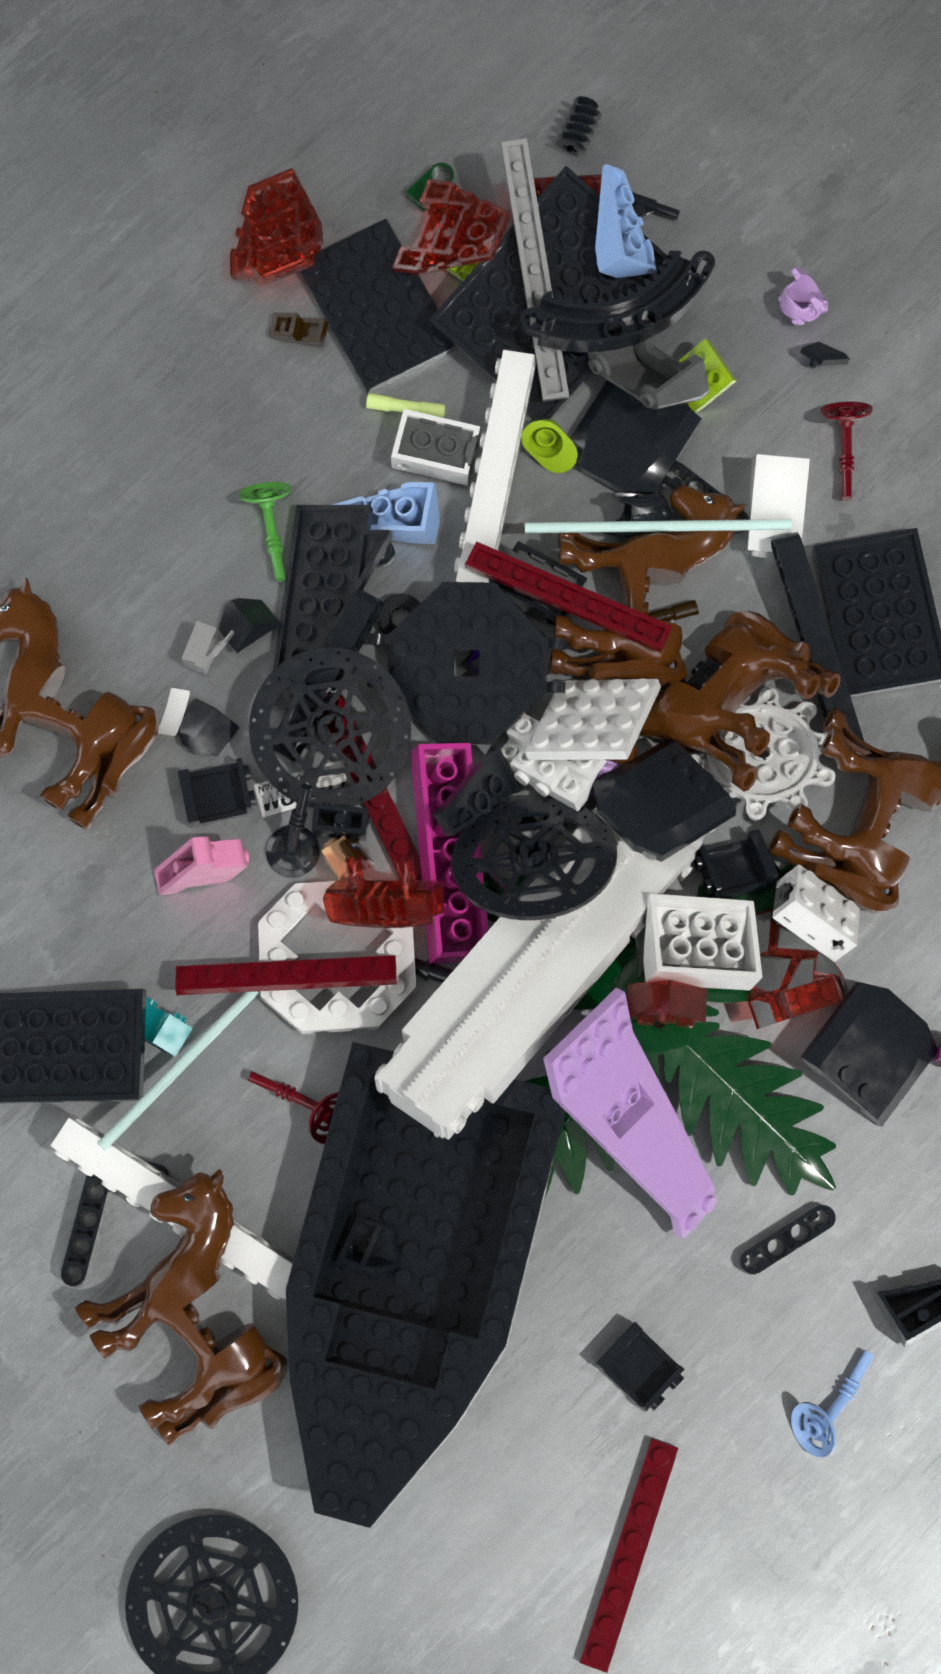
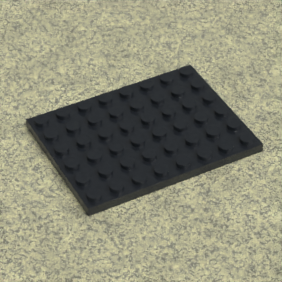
[428,166,668,420]

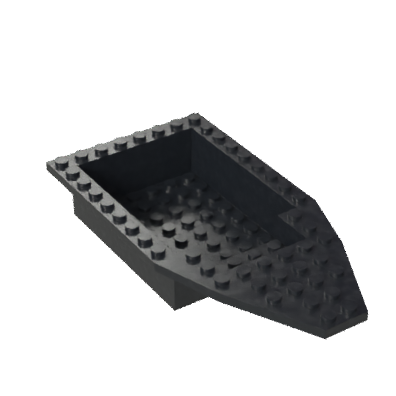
[286,1042,566,1528]

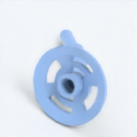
[791,1350,874,1457]

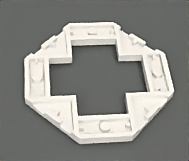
[258,879,417,1034]

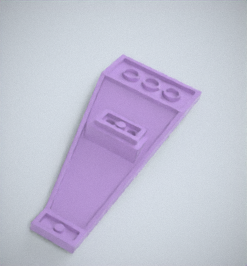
[543,988,717,1239]

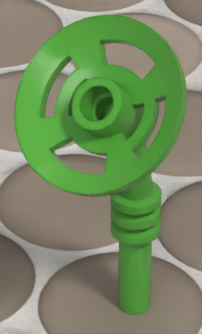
[239,482,291,582]

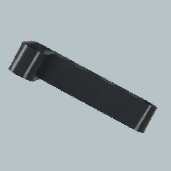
[61,1160,172,1288]

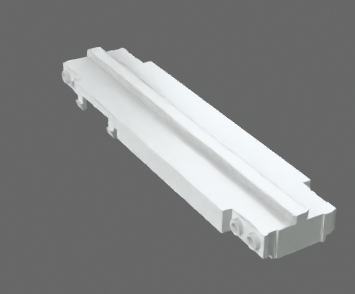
[375,807,716,1140]

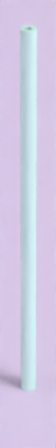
[525,519,792,533]
[97,991,261,1151]

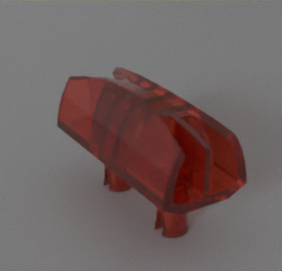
[323,856,444,928]

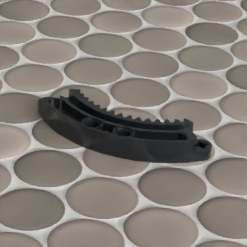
[519,250,715,353]

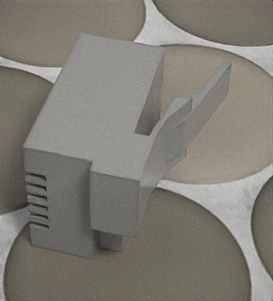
[181,621,234,674]

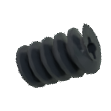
[556,96,602,155]

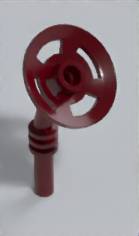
[820,401,873,501]
[247,1071,339,1144]

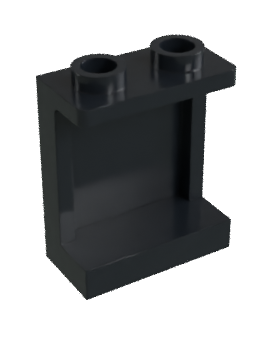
[178,758,257,828]
[693,829,779,899]
[596,1322,685,1411]

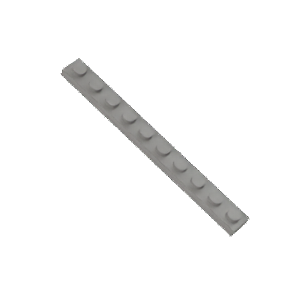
[501,138,569,402]

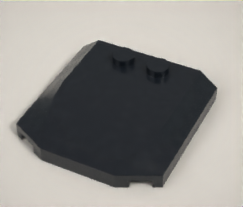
[570,380,702,494]
[592,739,737,862]
[800,982,937,1127]

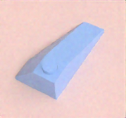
[595,164,657,278]
[333,482,440,544]

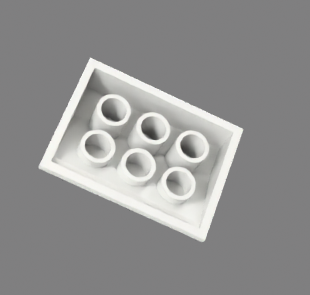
[643,893,763,990]

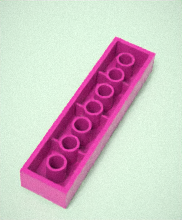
[410,743,489,964]

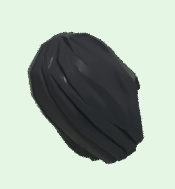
[602,492,672,538]

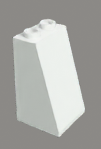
[746,454,810,558]

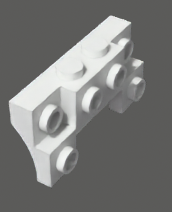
[500,714,606,811]

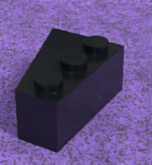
[874,1279,941,1347]

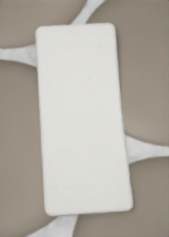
[158,688,190,736]

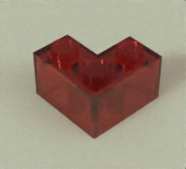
[627,980,707,1028]

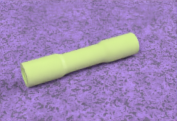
[366,393,446,418]

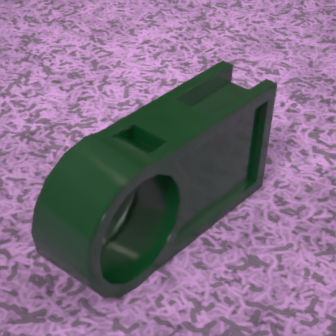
[406,162,454,213]

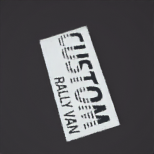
[254,760,351,818]

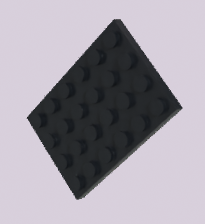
[296,219,458,394]
[813,528,941,698]
[0,989,147,1104]

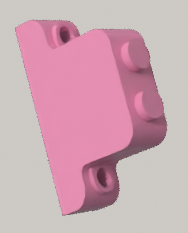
[154,837,249,896]

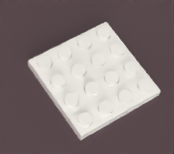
[525,678,661,760]

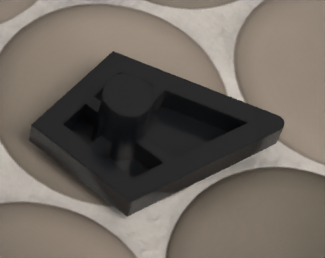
[800,341,850,368]

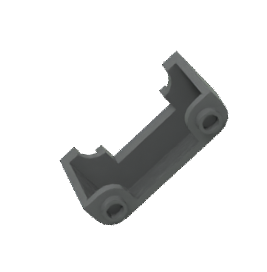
[587,331,709,410]

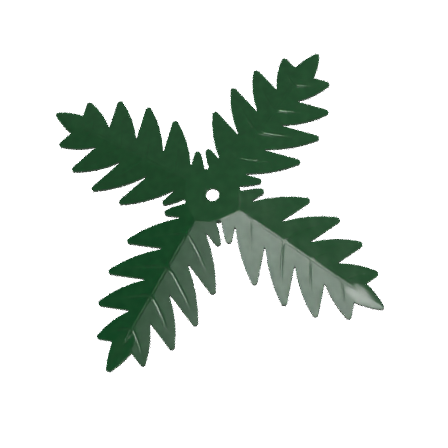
[483,857,836,1199]

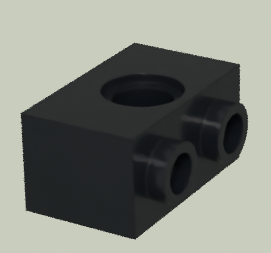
[311,803,370,842]

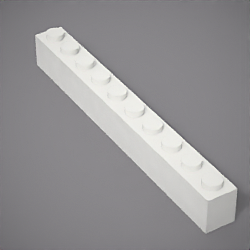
[454,350,536,583]
[51,1114,294,1300]

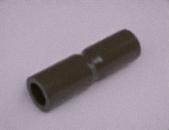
[648,600,699,622]

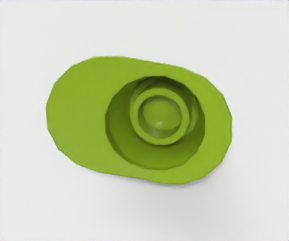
[521,419,578,473]

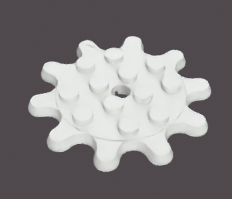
[691,687,836,821]

